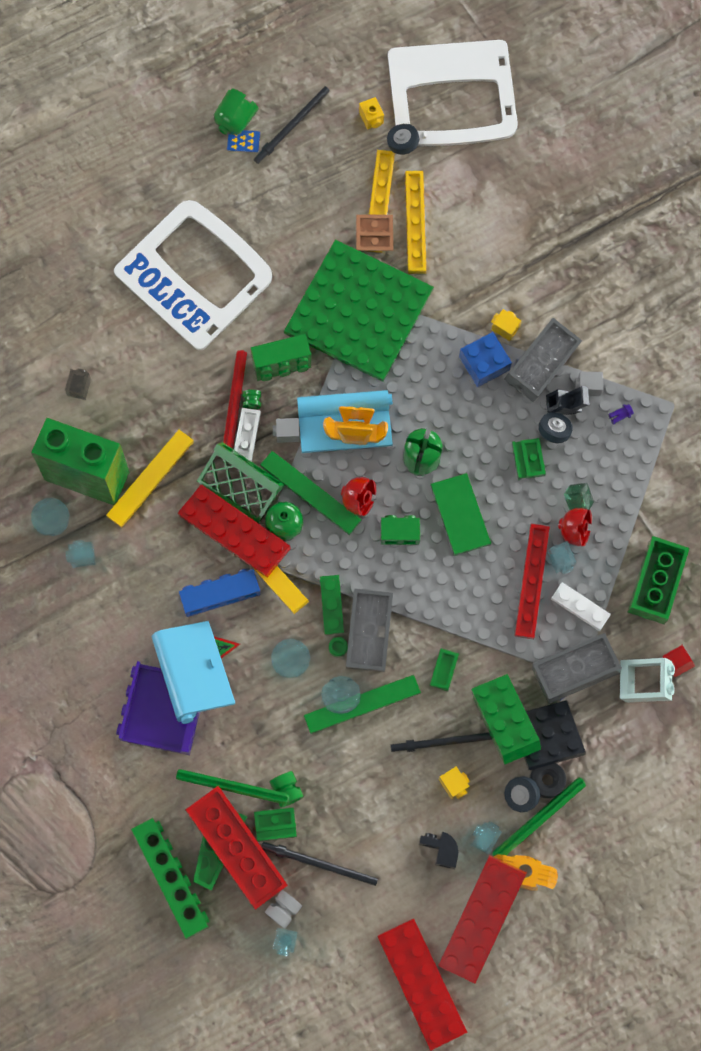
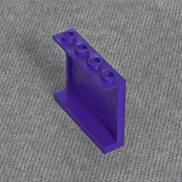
[116,661,200,756]

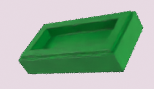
[429,648,459,692]

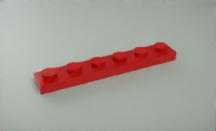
[515,523,550,640]

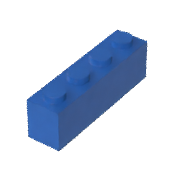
[179,568,261,617]

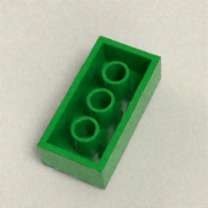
[627,536,690,624]
[471,674,541,765]

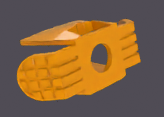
[323,406,388,445]
[494,855,558,891]

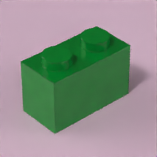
[381,515,420,545]

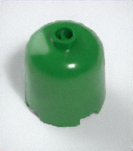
[214,88,259,135]

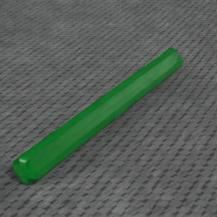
[176,769,290,804]
[492,777,586,857]

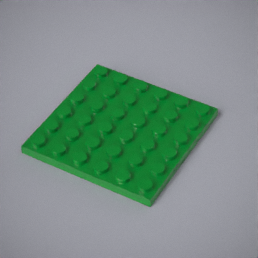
[284,239,434,382]

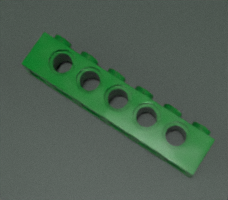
[131,818,210,940]

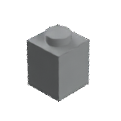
[574,371,603,396]
[273,418,300,443]

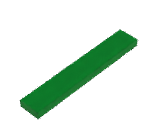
[260,451,362,536]
[304,675,421,734]

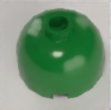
[265,502,303,541]

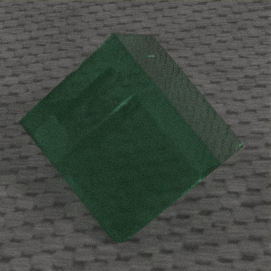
[564,483,594,510]

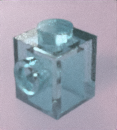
[66,540,96,568]
[547,541,576,574]
[471,821,502,855]
[273,928,298,957]

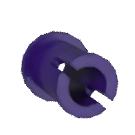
[608,404,634,425]

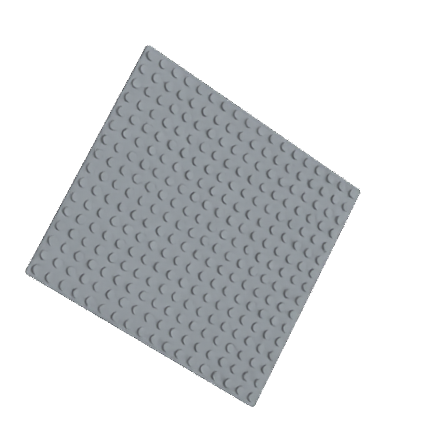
[277,315,675,664]

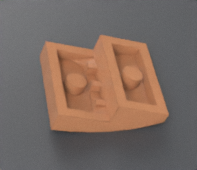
[356,215,393,251]

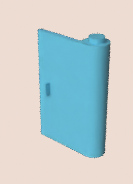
[297,390,393,453]
[151,621,235,724]

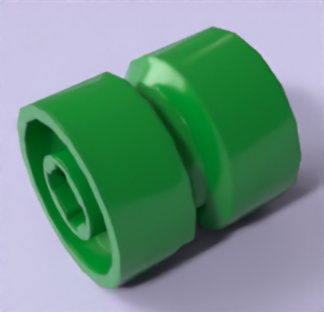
[269,771,304,808]

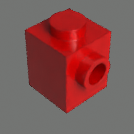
[662,644,695,678]

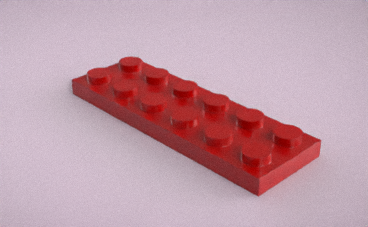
[178,484,291,578]
[185,786,288,910]
[438,855,527,984]
[377,918,468,1051]

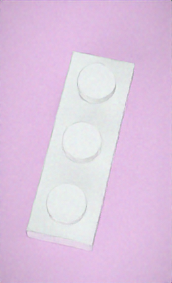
[234,408,261,462]
[551,582,611,631]

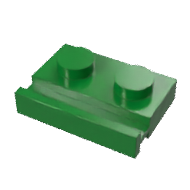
[512,438,546,480]
[254,807,297,842]

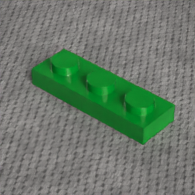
[320,575,344,635]

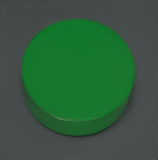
[328,637,348,658]

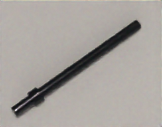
[253,86,330,164]
[390,732,492,752]
[261,841,378,886]

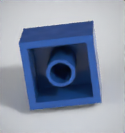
[459,332,512,387]

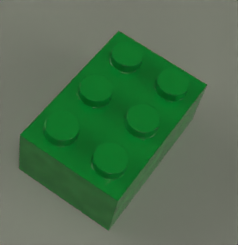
[250,334,311,381]

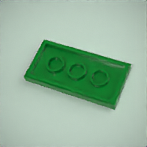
[430,473,491,556]

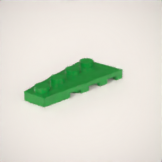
[193,812,247,891]

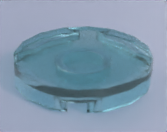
[31,498,70,536]
[271,639,310,678]
[321,676,361,714]

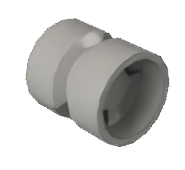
[264,890,302,929]

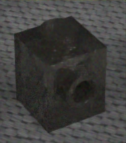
[65,368,91,400]

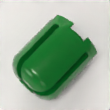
[403,428,443,476]

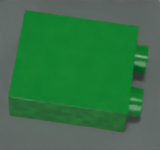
[31,417,130,506]

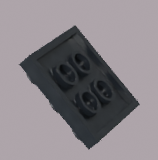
[524,700,586,771]

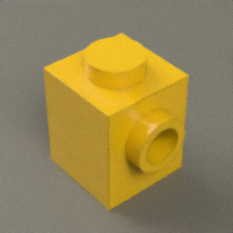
[359,97,384,130]
[491,309,522,342]
[438,766,470,799]

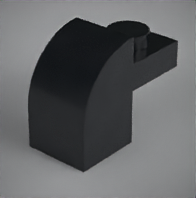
[546,386,589,415]
[419,832,459,870]

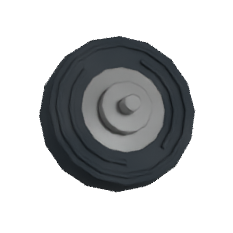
[387,123,420,155]
[538,412,573,444]
[504,776,540,813]

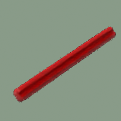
[223,350,247,449]

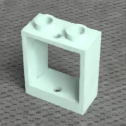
[620,658,675,702]

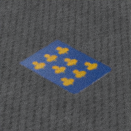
[227,130,260,152]

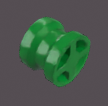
[243,390,261,410]

